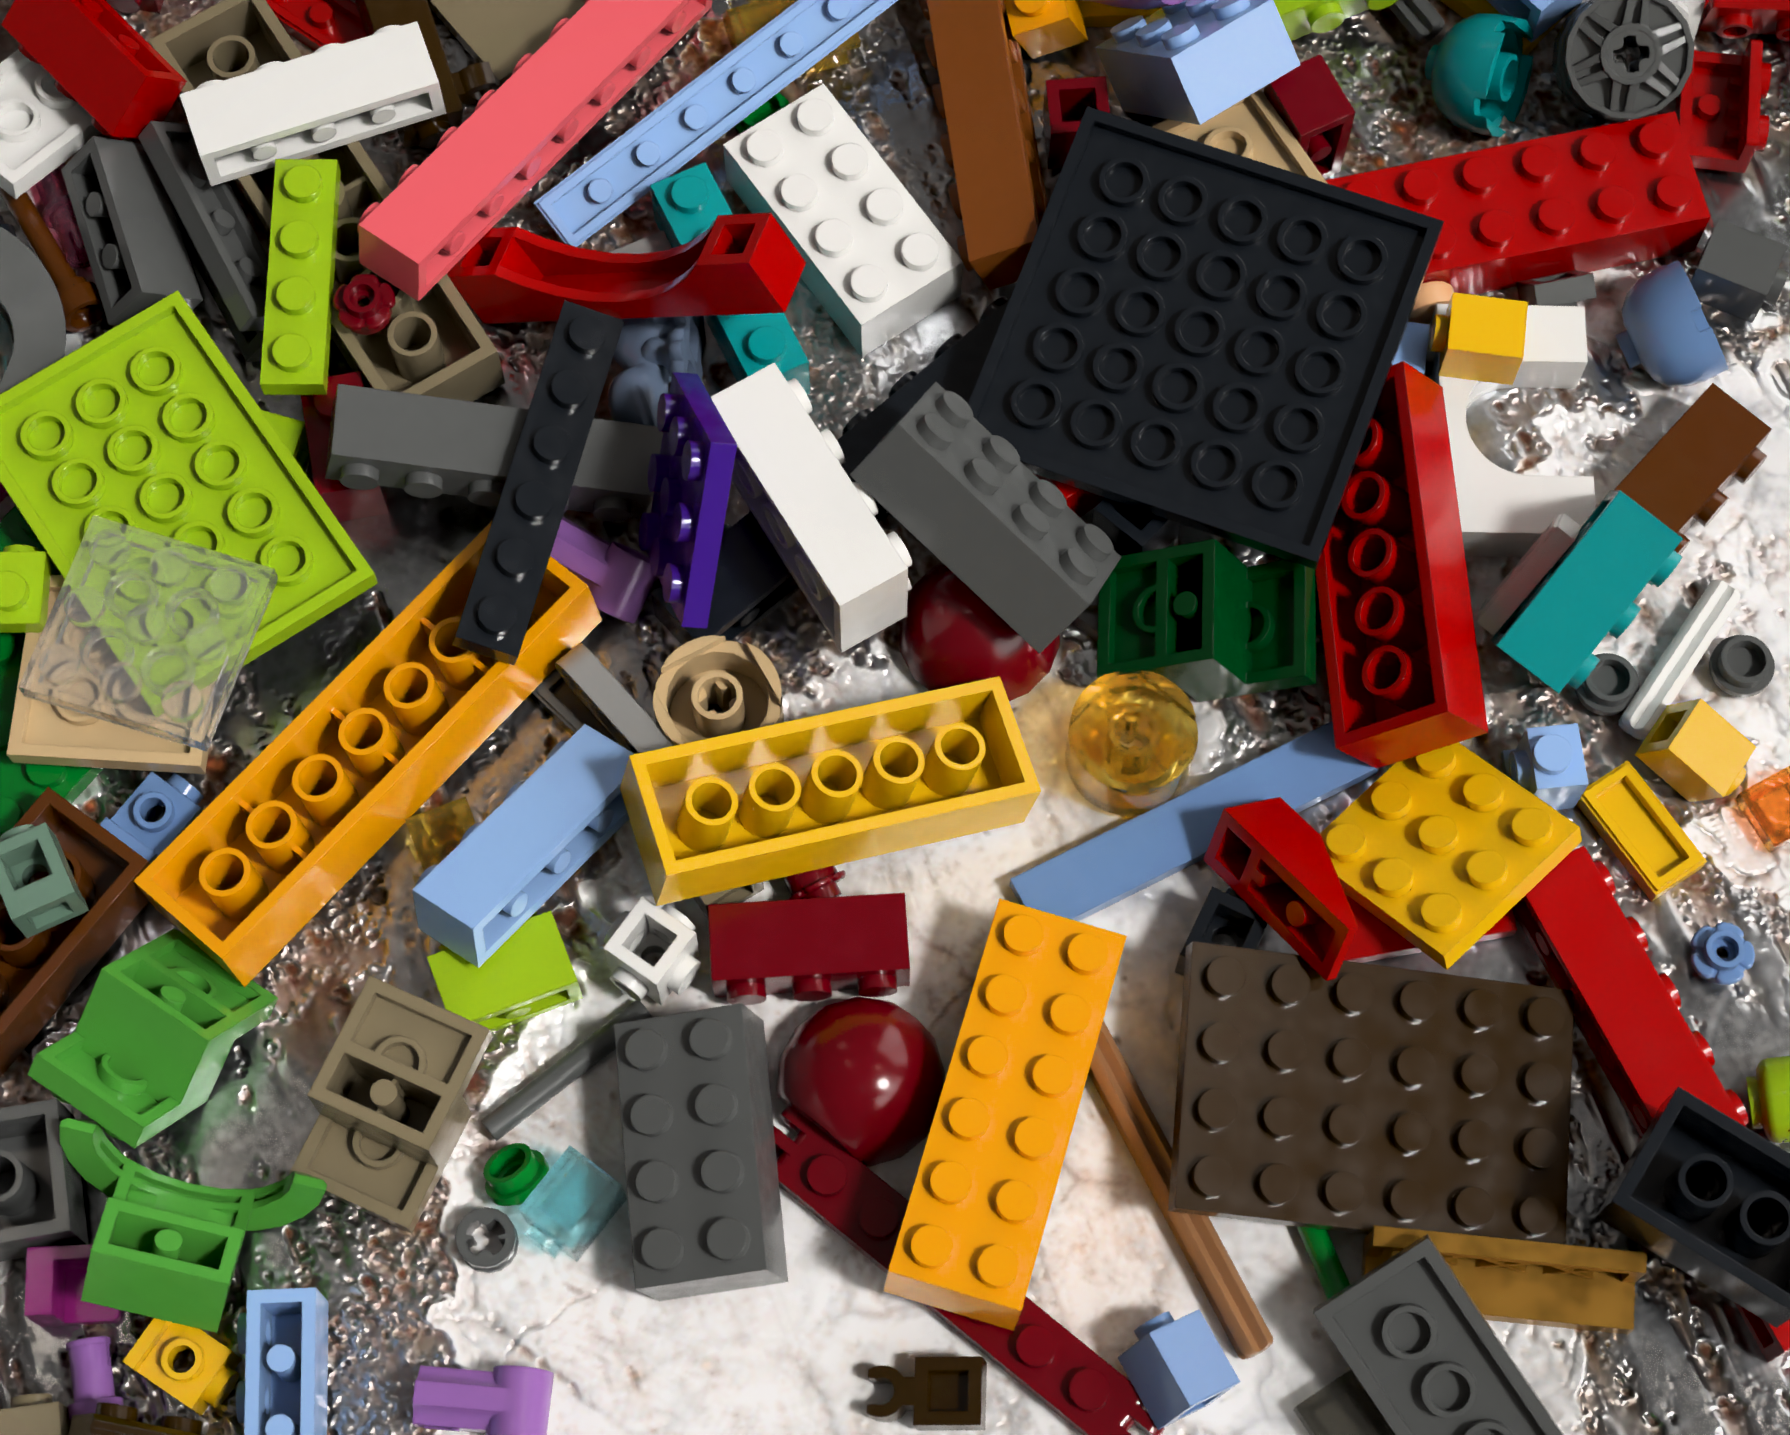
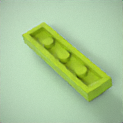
[260,159,341,395]

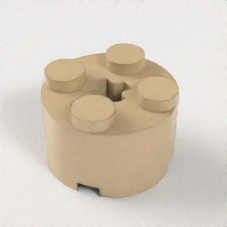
[652,635,784,745]

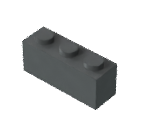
[61,136,203,326]

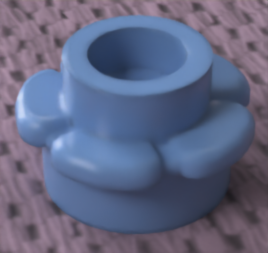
[1690,922,1755,985]

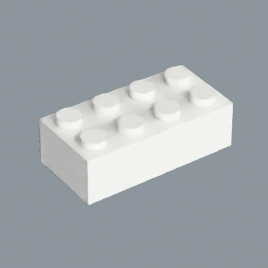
[723,83,963,357]
[711,362,912,653]

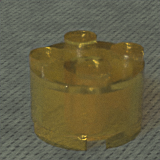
[1065,671,1198,820]

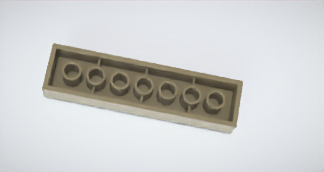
[149,0,505,402]

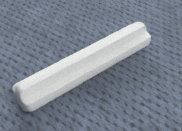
[1619,579,1740,740]

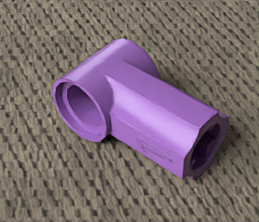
[550,517,658,624]
[412,1365,554,1435]

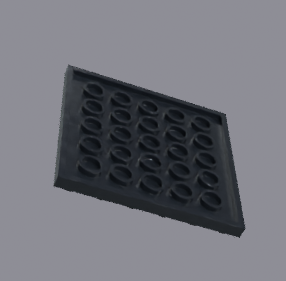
[968,106,1444,570]

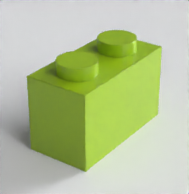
[427,910,583,1033]

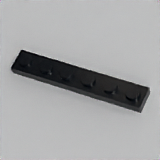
[452,300,624,665]

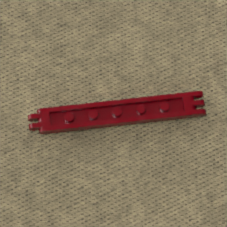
[774,1105,1165,1435]

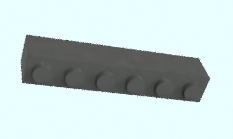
[325,384,663,522]

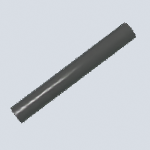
[480,1000,653,1142]

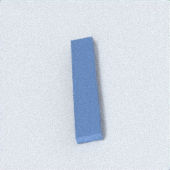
[1009,721,1379,921]

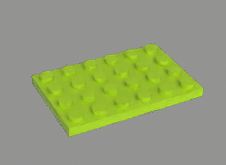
[0,290,378,719]

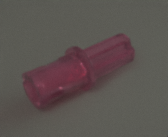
[35,162,90,268]

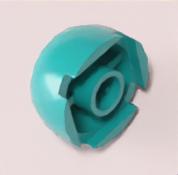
[1425,13,1533,137]

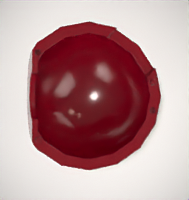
[899,563,1060,701]
[776,997,945,1167]

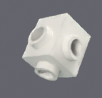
[603,896,701,1005]

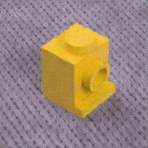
[122,1318,242,1416]

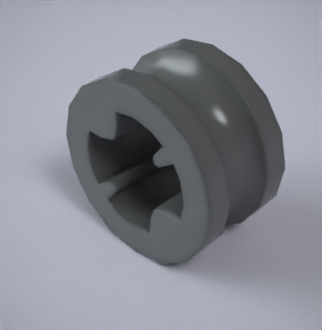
[455,1207,519,1273]

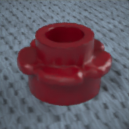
[333,274,396,335]
[784,866,846,900]

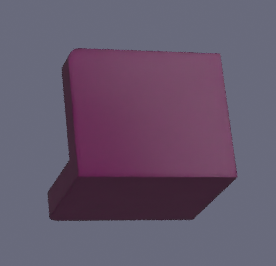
[24,1244,122,1327]

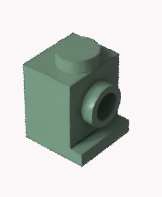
[0,822,89,938]

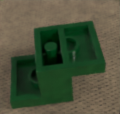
[1097,539,1316,702]

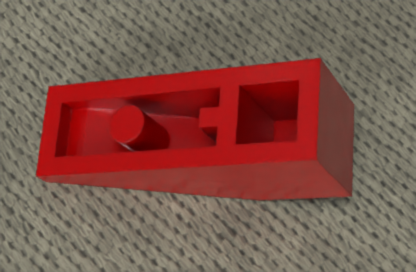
[1203,797,1358,981]

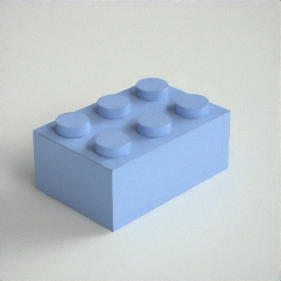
[1095,0,1301,125]

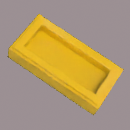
[1576,760,1707,902]

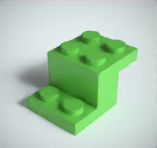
[27,928,278,1149]

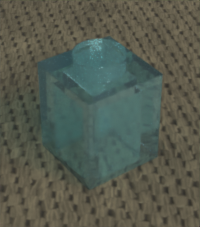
[519,1145,627,1262]

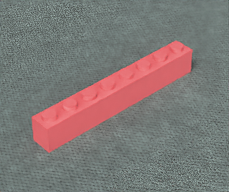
[357,0,712,302]

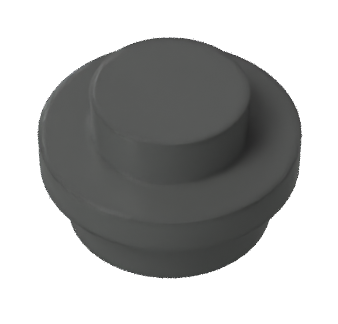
[1709,635,1775,697]
[1575,653,1639,716]

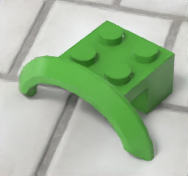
[59,1118,327,1333]

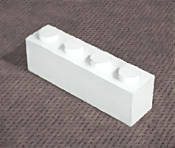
[179,21,446,186]

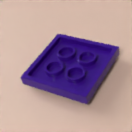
[639,372,737,628]

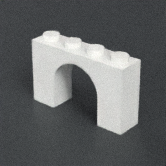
[1426,304,1596,557]

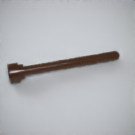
[0,187,106,333]

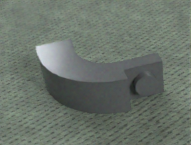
[0,227,66,394]

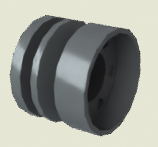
[1552,0,1695,120]

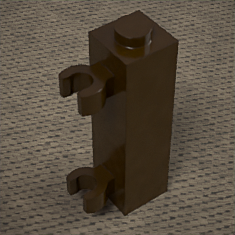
[355,0,496,149]

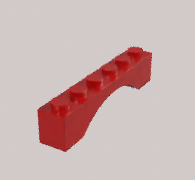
[447,213,806,324]

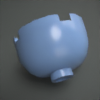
[1615,261,1728,387]

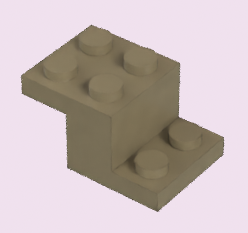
[289,975,493,1234]

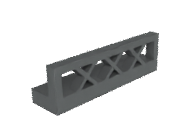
[138,121,268,362]

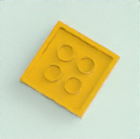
[1319,742,1582,970]

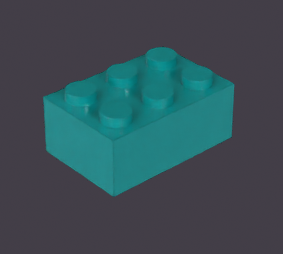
[1491,490,1683,694]

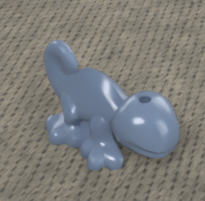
[608,316,706,426]

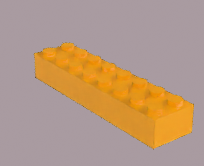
[133,521,602,987]

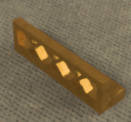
[1361,1225,1647,1334]

